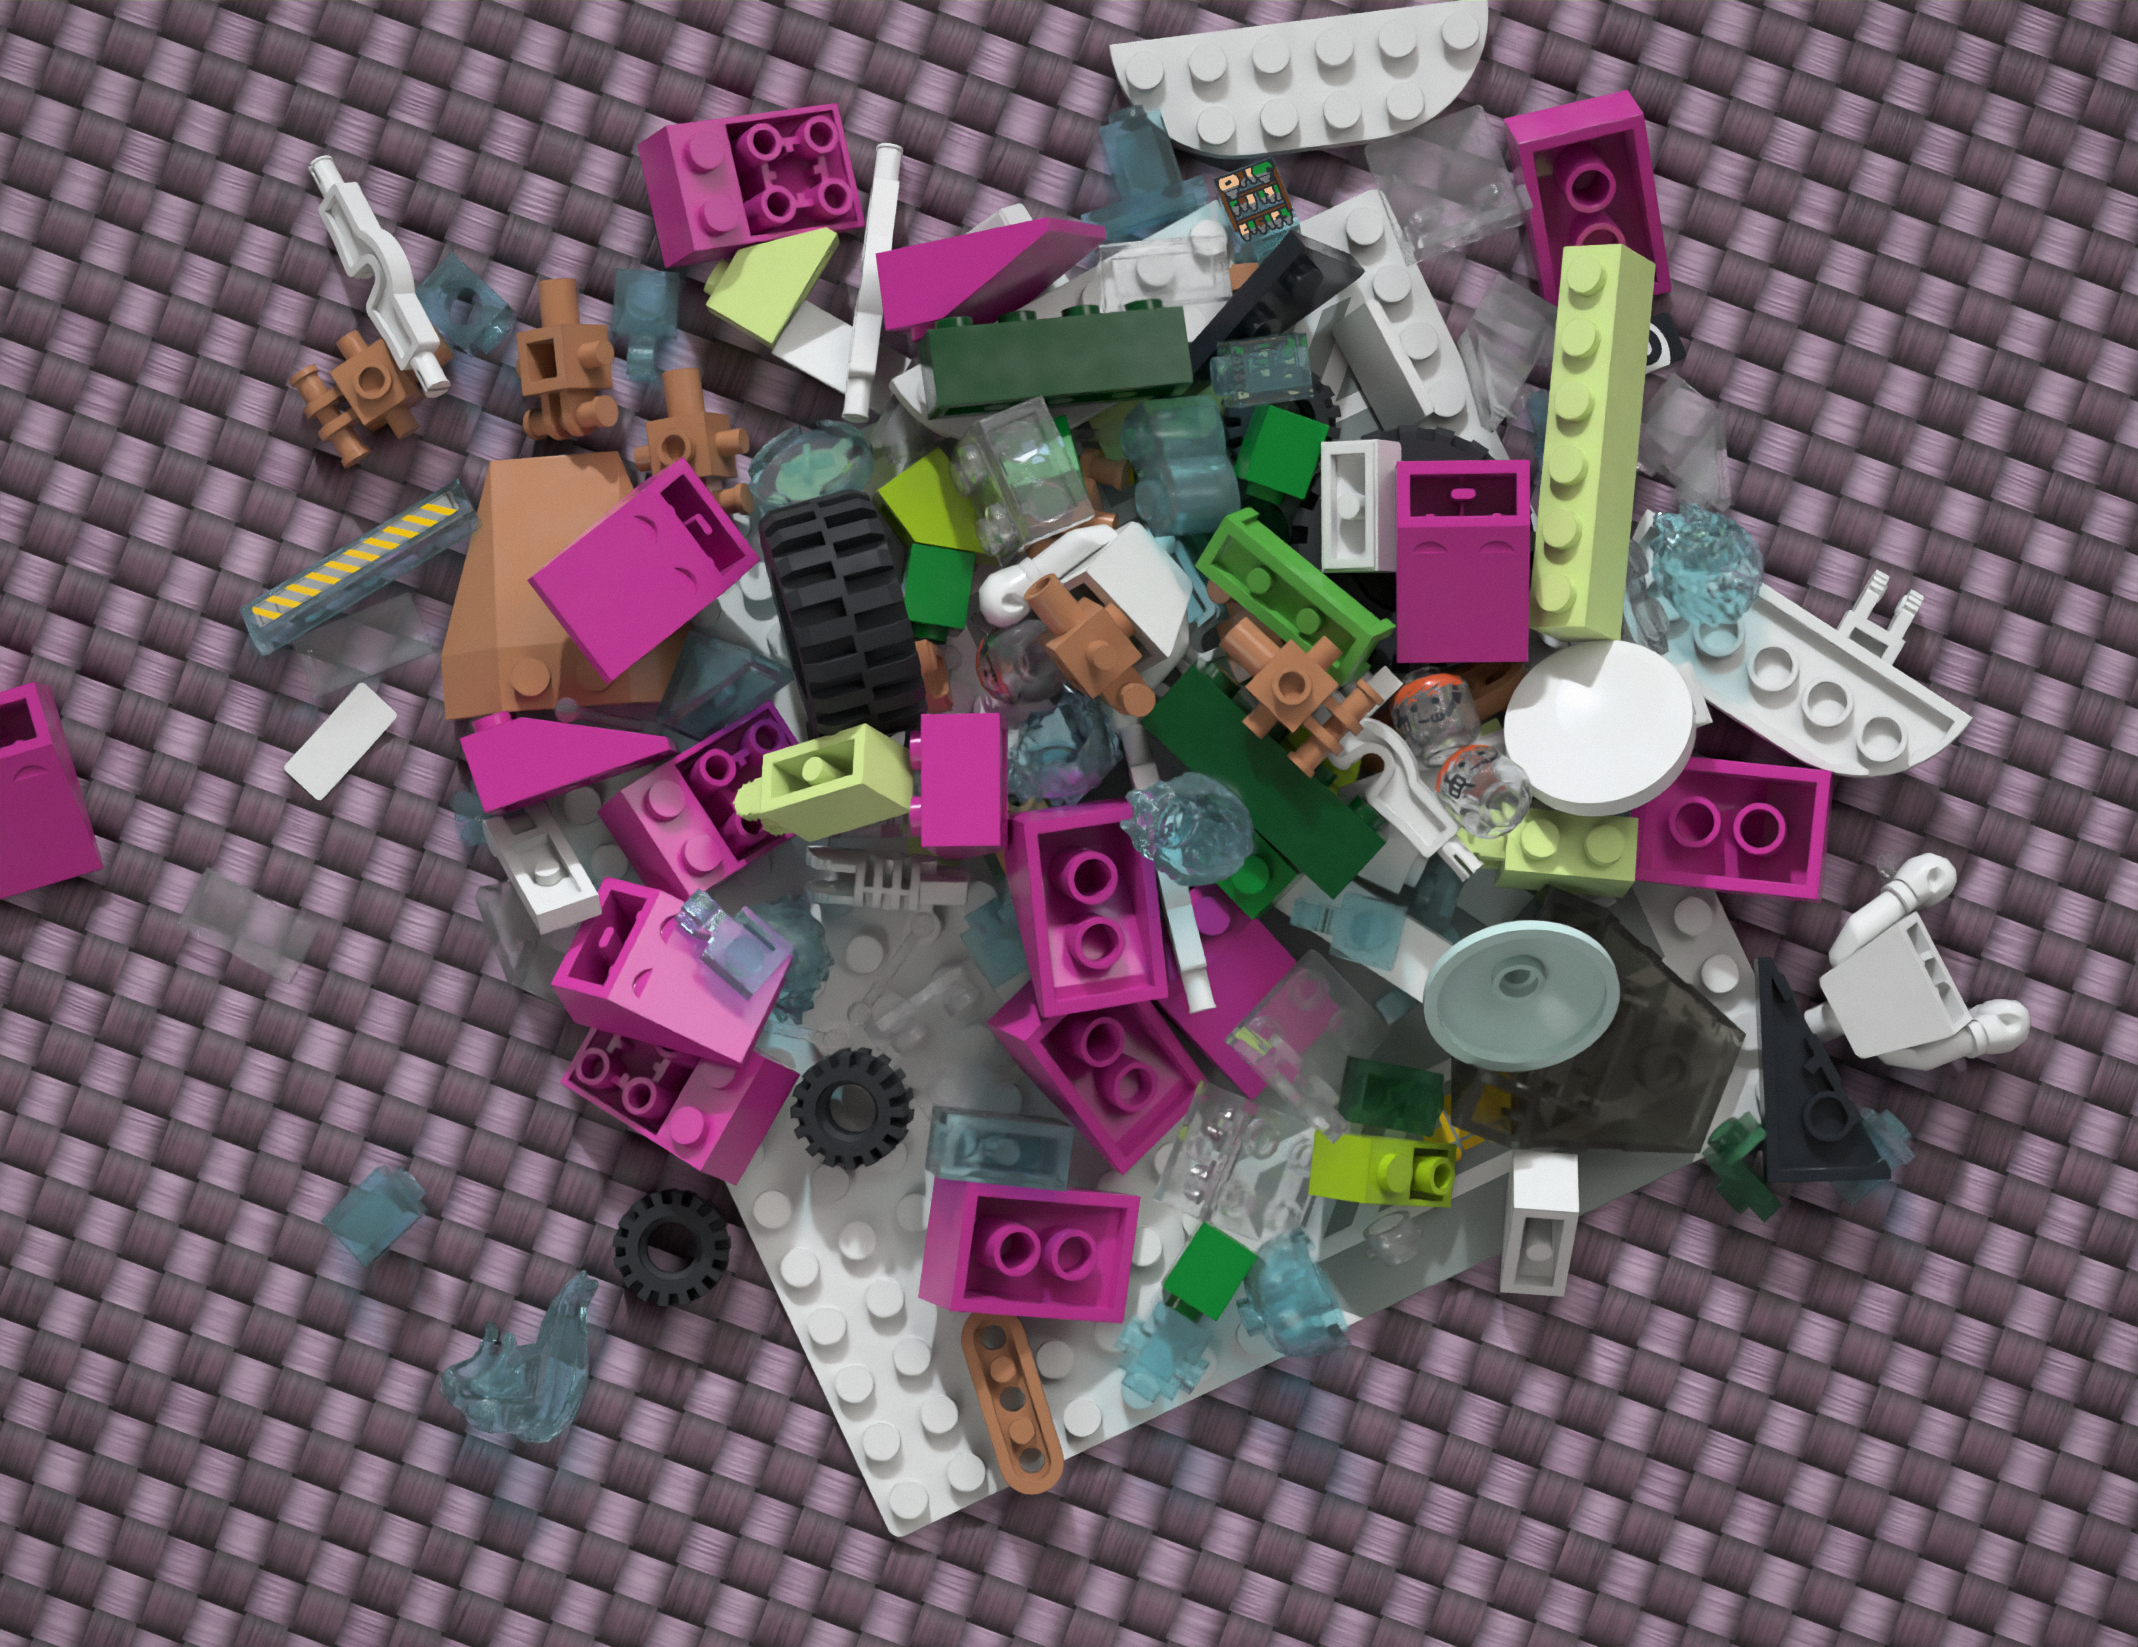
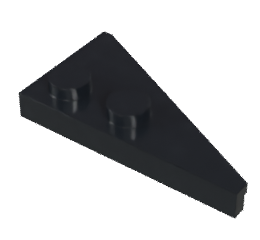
[1148,230,1365,416]
[1754,957,1891,1183]

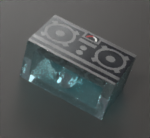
[925,1105,1074,1192]

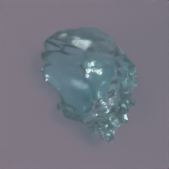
[1650,502,1765,627]
[1008,692,1124,807]
[1120,772,1255,886]
[728,894,835,1025]

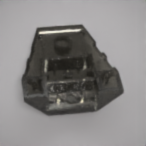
[1451,884,1746,1153]

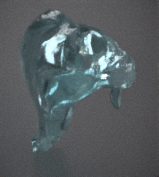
[439,1270,599,1444]

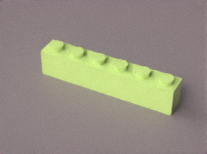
[1529,244,1656,642]

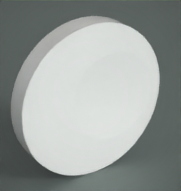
[1504,640,1696,816]

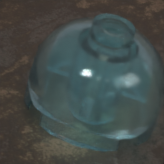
[1236,1225,1352,1359]

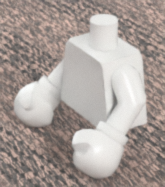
[979,521,1193,741]
[1805,853,2032,1071]

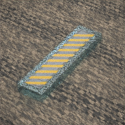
[239,479,483,657]

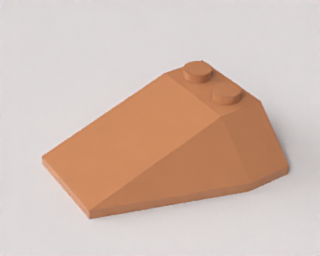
[441,451,702,721]

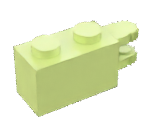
[733,723,914,842]
[1455,806,1638,898]

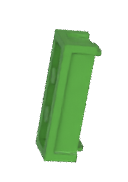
[1195,506,1396,687]

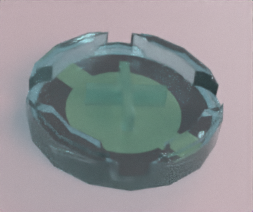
[747,419,875,514]

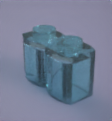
[1120,394,1241,538]

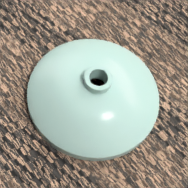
[1423,920,1620,1072]

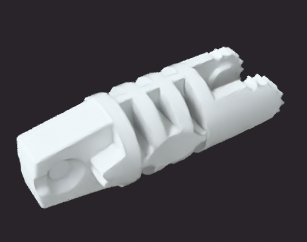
[803,845,970,912]

